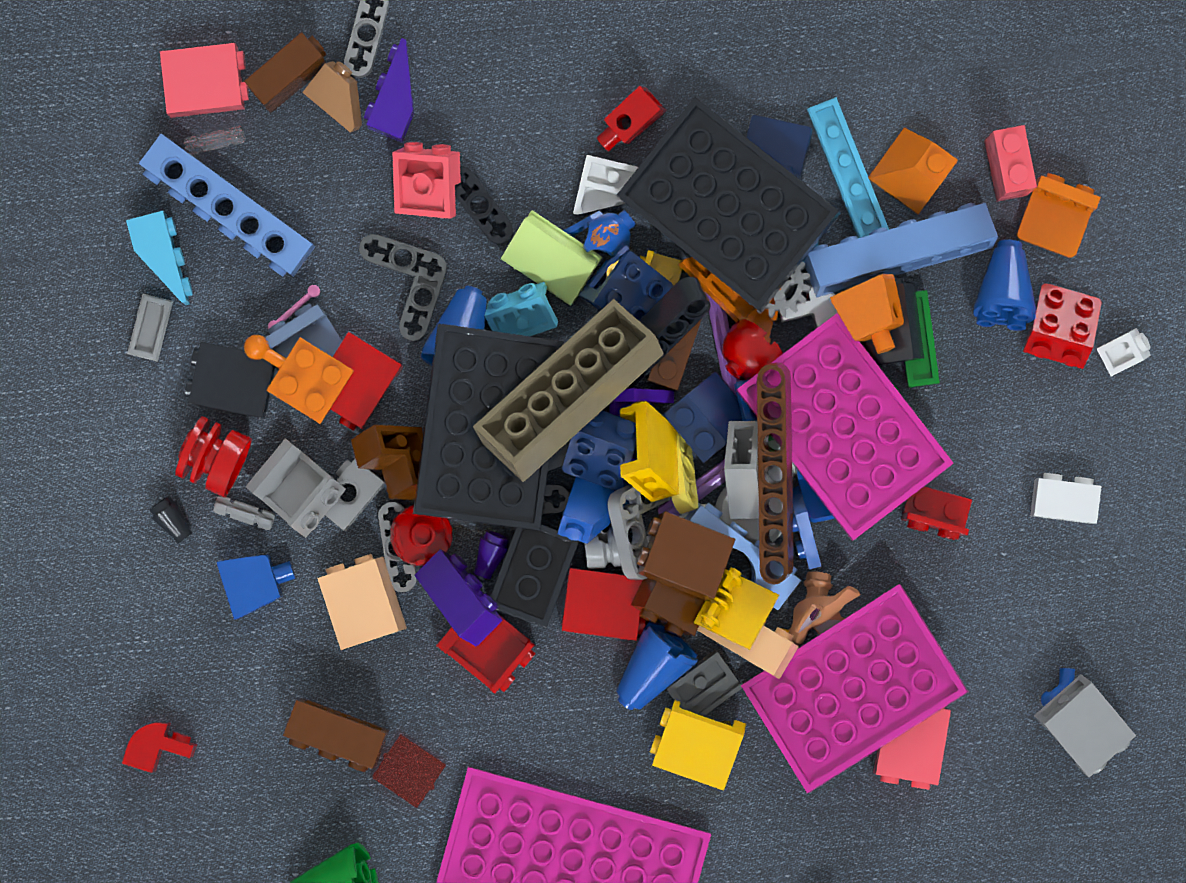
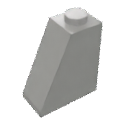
[724,421,759,519]

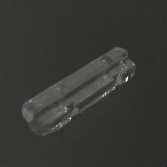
[183,126,245,155]

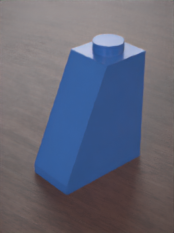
[557,477,630,544]

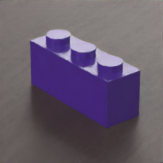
[414,549,503,647]

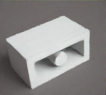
[1030,473,1101,524]

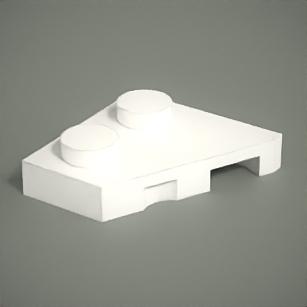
[573,155,638,215]

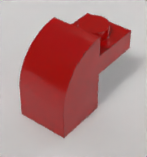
[122,722,197,773]

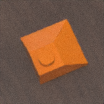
[868,128,958,215]

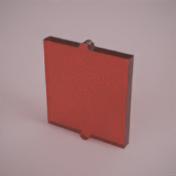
[372,734,446,808]

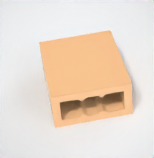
[317,554,407,650]

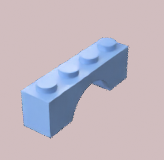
[685,502,801,610]

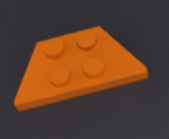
[678,257,781,344]

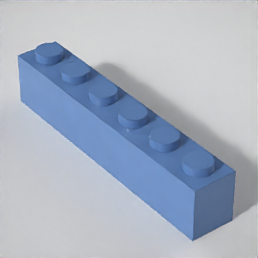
[805,203,998,298]

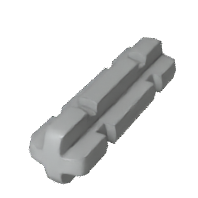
[214,495,275,530]

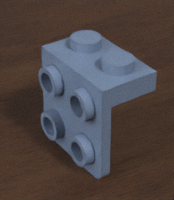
[265,303,342,358]

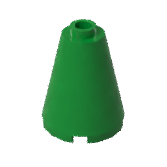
[291,842,378,883]

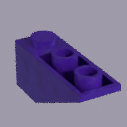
[364,38,415,143]

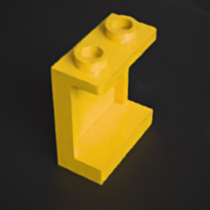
[620,401,679,502]
[650,700,746,791]

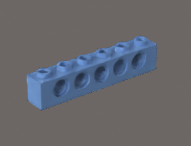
[139,134,315,277]

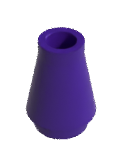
[473,530,510,579]

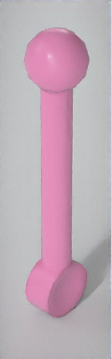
[268,285,320,329]

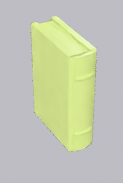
[501,210,602,306]

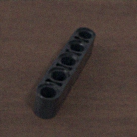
[626,277,711,389]

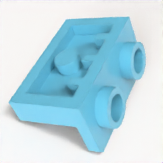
[484,282,558,336]

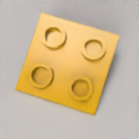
[694,567,779,650]

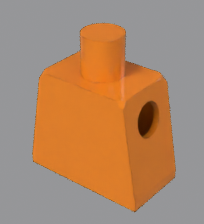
[830,274,904,354]

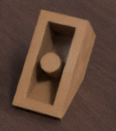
[302,61,362,133]

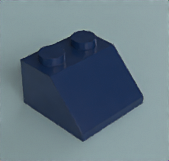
[663,372,743,463]

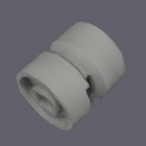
[585,526,629,570]

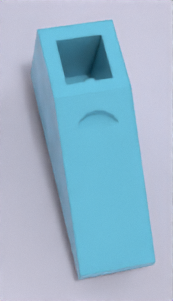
[126,211,193,305]

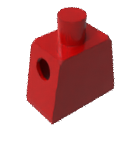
[596,86,667,152]

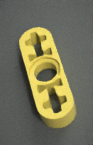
[671,431,698,514]

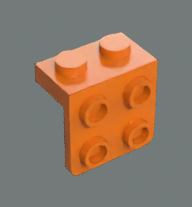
[1017,173,1101,258]

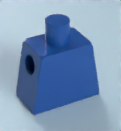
[216,555,296,619]

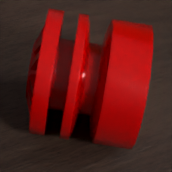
[175,416,252,497]

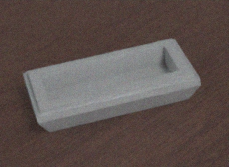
[127,294,173,362]

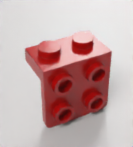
[1023,283,1102,369]

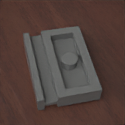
[666,649,742,716]

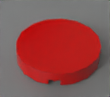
[390,505,452,566]

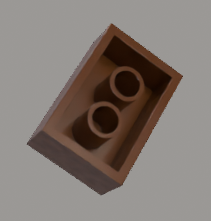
[283,698,390,772]

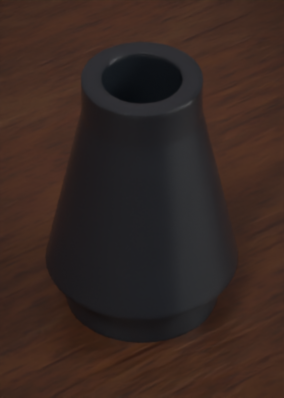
[149,495,193,544]

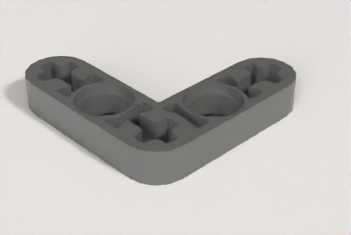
[359,234,447,342]

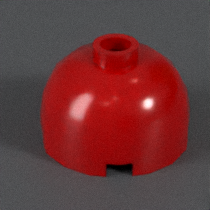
[722,319,783,380]

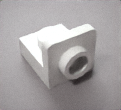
[1097,328,1151,376]

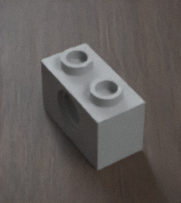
[325,458,385,531]

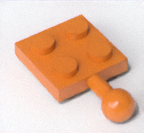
[244,335,354,424]

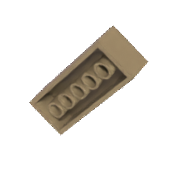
[473,299,664,482]

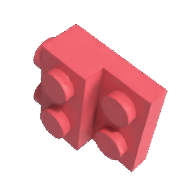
[392,142,461,219]

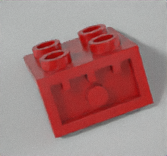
[901,486,972,540]

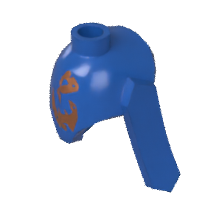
[563,210,636,300]

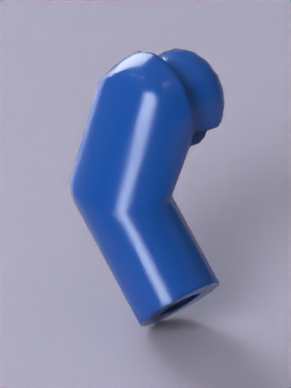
[1041,668,1075,706]

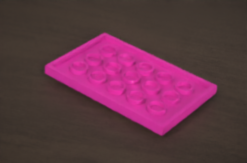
[736,313,954,541]
[741,584,969,793]

